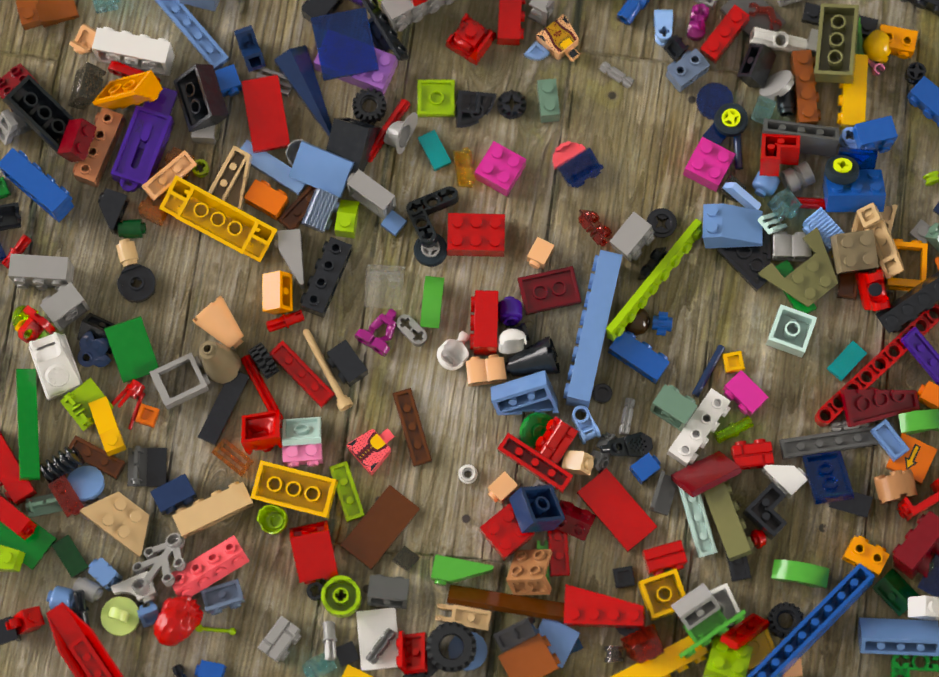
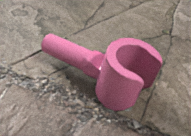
[864,54,885,76]

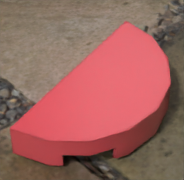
[552,141,587,170]

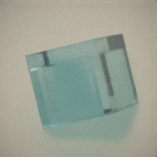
[750,95,777,124]

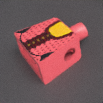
[346,428,395,476]

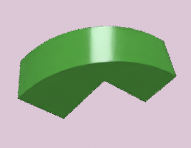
[420,276,445,328]
[898,409,939,435]
[771,559,830,588]

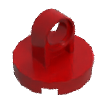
[18,305,56,343]

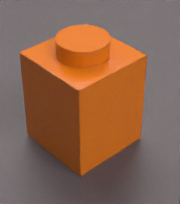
[917,381,939,409]

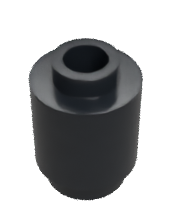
[776,90,796,117]

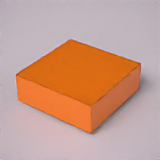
[135,403,160,428]

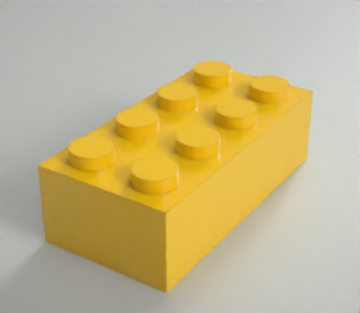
[251,460,338,518]

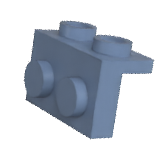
[200,579,245,615]

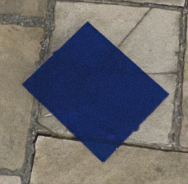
[311,7,379,81]

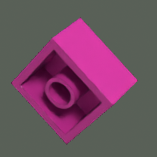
[683,137,736,192]
[475,141,526,197]

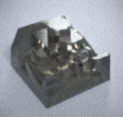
[68,62,106,110]

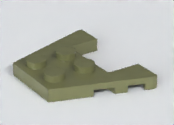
[758,227,838,307]

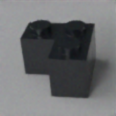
[743,482,787,540]

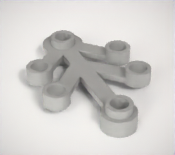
[132,533,186,596]

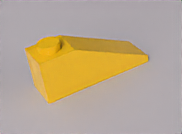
[88,396,127,456]

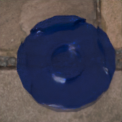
[696,83,734,120]

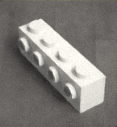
[667,388,731,467]

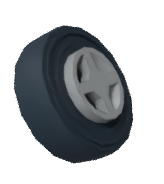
[414,233,447,267]

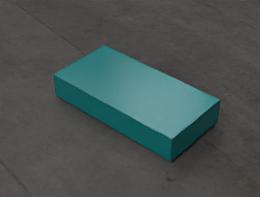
[418,130,451,171]
[827,341,867,381]

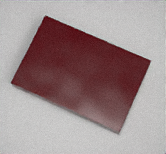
[517,266,582,315]
[671,451,741,498]

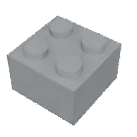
[40,282,90,332]

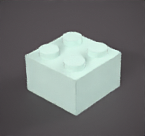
[765,304,817,358]

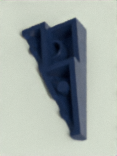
[274,45,332,137]

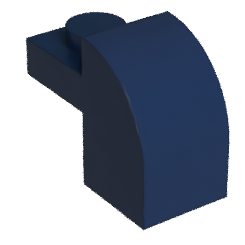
[234,25,266,72]

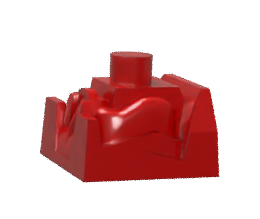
[445,13,497,65]
[241,409,282,455]

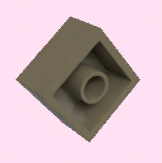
[830,230,879,275]

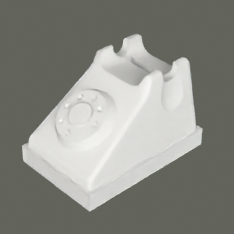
[29,332,83,401]

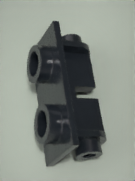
[638,247,668,280]

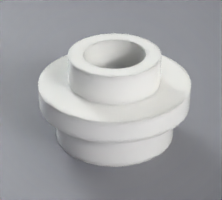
[458,464,478,484]

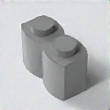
[771,231,812,262]

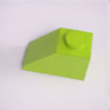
[335,199,360,239]

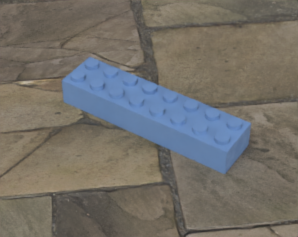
[563,250,623,408]

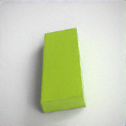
[329,461,365,522]

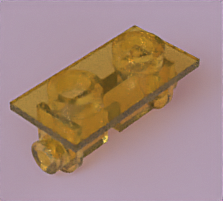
[453,147,476,188]

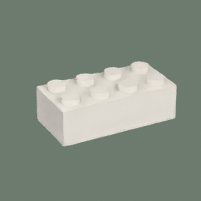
[92,27,175,76]

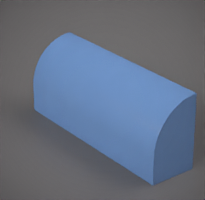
[858,618,939,656]

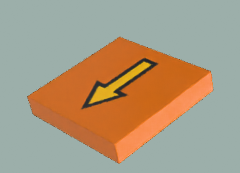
[885,433,938,485]

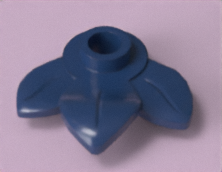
[77,331,112,367]

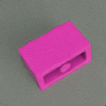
[723,370,769,416]

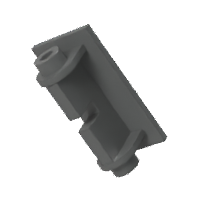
[590,432,619,473]
[127,446,147,486]

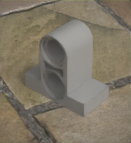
[0,109,32,146]

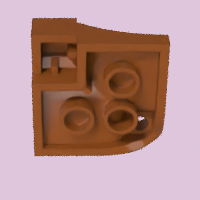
[15,0,79,30]

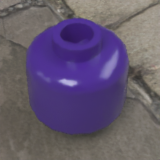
[498,296,523,326]

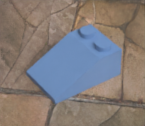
[703,203,763,249]

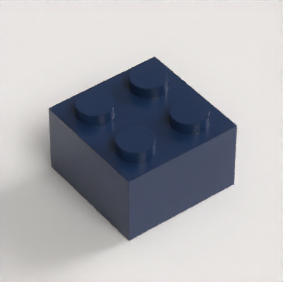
[509,485,565,533]

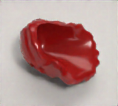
[154,595,204,646]

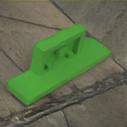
[678,609,747,659]

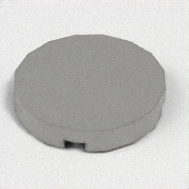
[759,70,795,101]

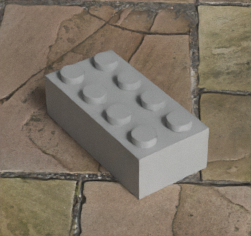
[381,0,455,32]

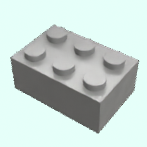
[609,212,655,263]
[8,254,74,290]

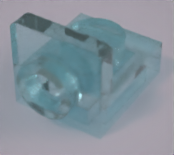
[303,652,337,677]

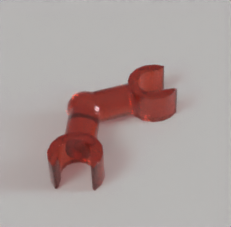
[748,2,782,31]

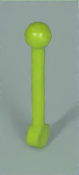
[195,625,236,635]

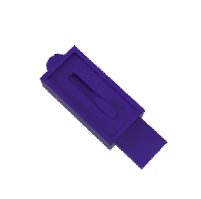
[110,87,178,193]

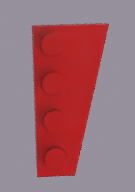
[564,584,646,629]

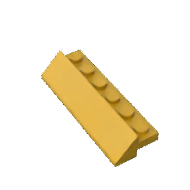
[159,175,278,262]

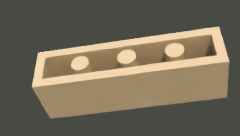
[172,481,255,539]

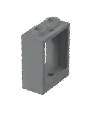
[347,169,396,220]
[149,353,210,410]

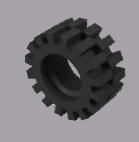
[352,88,387,124]
[248,342,279,380]
[767,602,804,639]

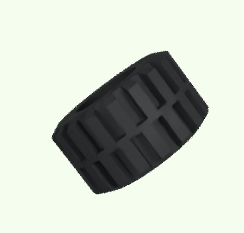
[426,622,477,673]

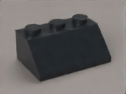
[173,64,229,132]

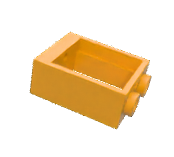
[885,239,928,291]

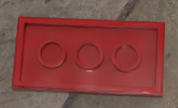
[241,75,290,153]
[577,468,657,552]

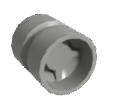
[780,161,815,194]

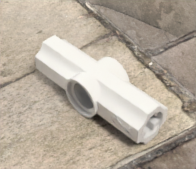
[749,27,808,53]

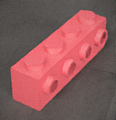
[168,535,250,597]

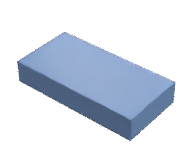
[722,182,761,210]

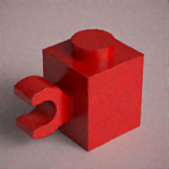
[5,606,45,635]

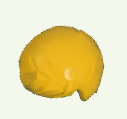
[863,29,891,64]

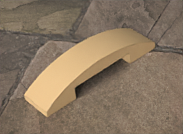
[856,202,905,279]

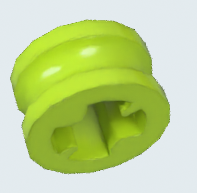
[192,159,209,178]
[923,171,939,186]

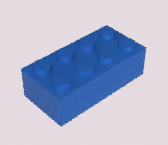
[0,148,75,222]

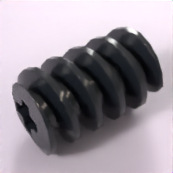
[40,446,84,485]

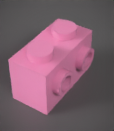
[282,443,323,468]

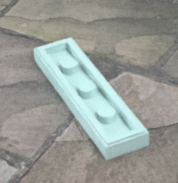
[677,485,718,558]

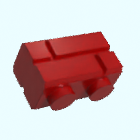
[535,416,578,464]
[731,439,774,470]
[642,540,687,576]

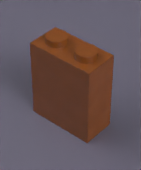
[498,633,561,677]

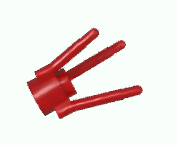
[111,379,146,430]

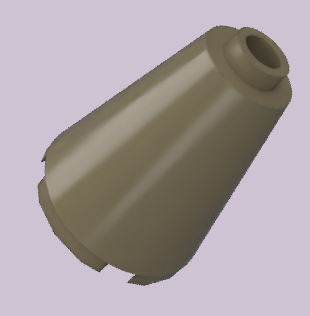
[199,341,242,384]

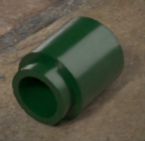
[118,219,147,239]

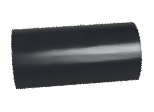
[2,75,74,153]

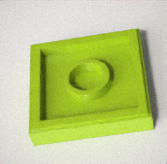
[417,80,455,117]

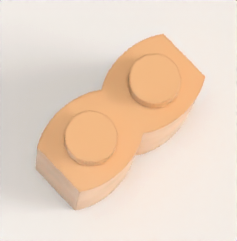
[465,354,507,387]

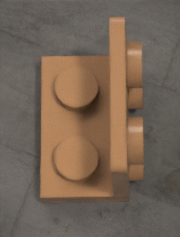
[506,549,552,595]

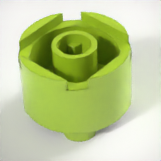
[321,575,362,618]

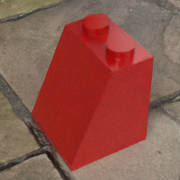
[289,520,338,584]

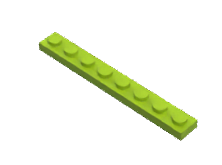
[606,218,703,342]

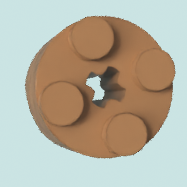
[874,469,918,505]

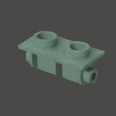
[25,491,68,518]

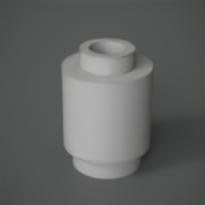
[72,577,103,603]

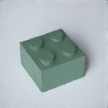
[650,384,698,431]

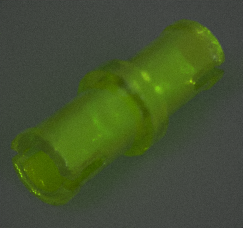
[714,416,754,444]

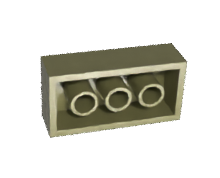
[814,3,860,84]

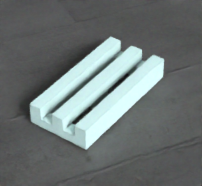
[758,212,787,234]

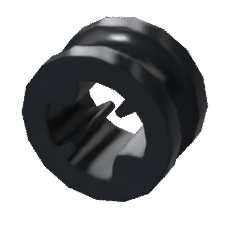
[306,582,323,601]

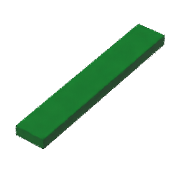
[16,369,40,480]

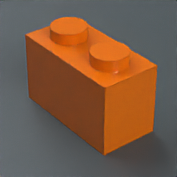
[244,179,289,221]

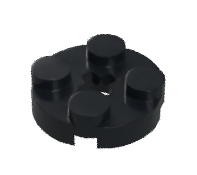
[117,264,156,303]

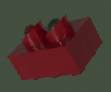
[892,511,939,580]

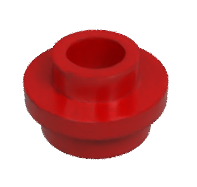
[750,529,766,549]

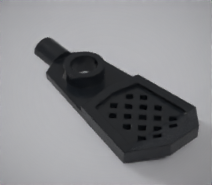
[600,432,653,457]

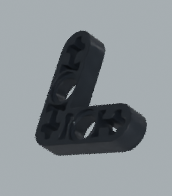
[406,186,459,248]

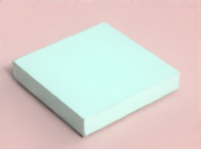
[282,417,322,446]

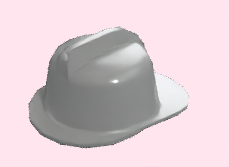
[384,112,418,154]

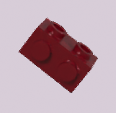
[57,118,97,162]

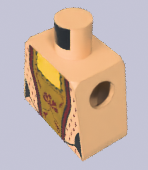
[536,14,580,62]

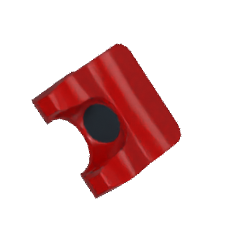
[855,267,891,311]

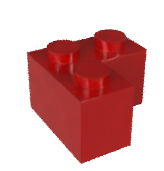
[760,133,800,177]

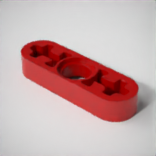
[107,60,161,83]

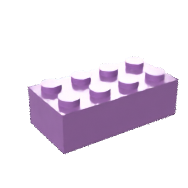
[314,30,398,96]

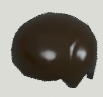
[625,308,650,336]

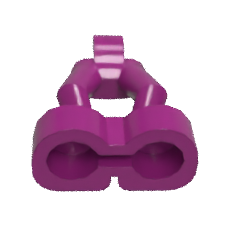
[687,3,710,41]
[355,309,397,357]

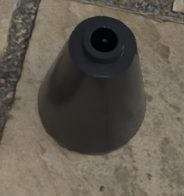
[505,336,560,376]

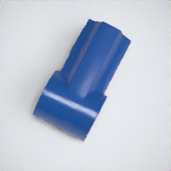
[617,0,650,25]

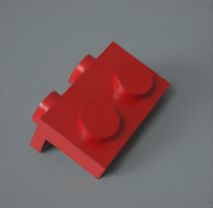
[396,630,427,675]

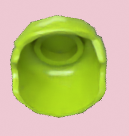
[257,504,288,535]

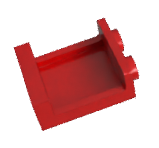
[897,478,939,521]

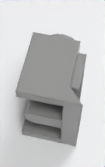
[528,0,555,27]

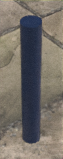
[734,120,743,170]
[692,345,725,397]

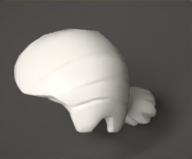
[437,331,470,371]

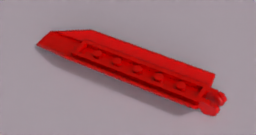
[46,602,124,677]

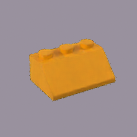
[92,70,163,110]

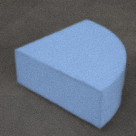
[524,41,550,60]

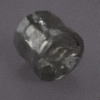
[604,645,624,663]

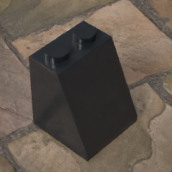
[326,117,381,174]

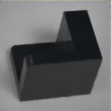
[0,616,21,645]

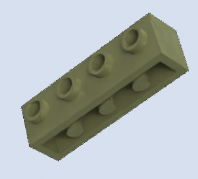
[703,482,754,562]

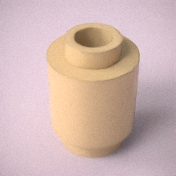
[116,239,139,268]

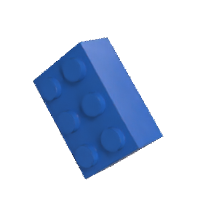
[822,169,886,212]

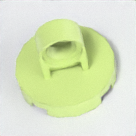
[100,596,140,636]

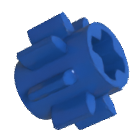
[652,311,673,336]

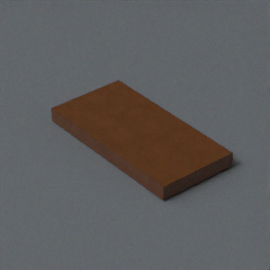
[341,485,420,570]

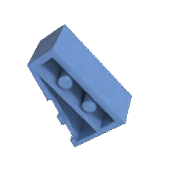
[490,370,559,415]

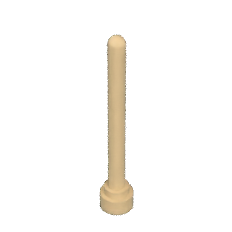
[303,329,353,412]

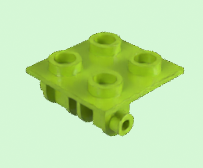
[60,377,114,431]

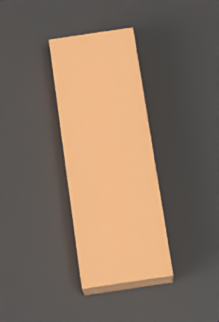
[141,150,197,201]

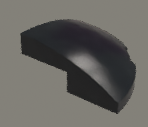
[456,90,496,128]

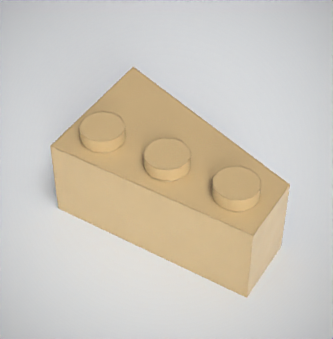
[208,146,252,210]

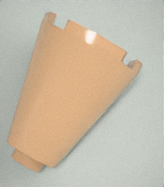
[192,295,244,349]

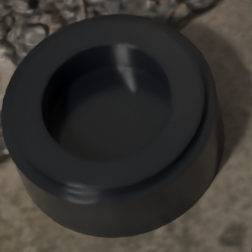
[593,383,612,404]

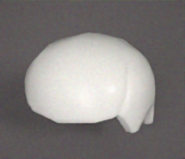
[497,328,527,354]

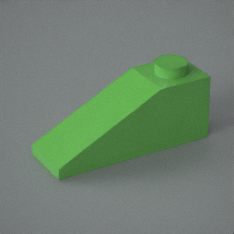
[431,554,493,586]

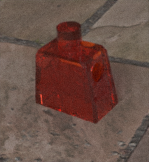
[620,623,664,664]

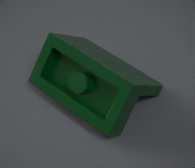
[872,568,920,617]

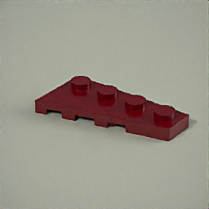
[840,389,920,427]

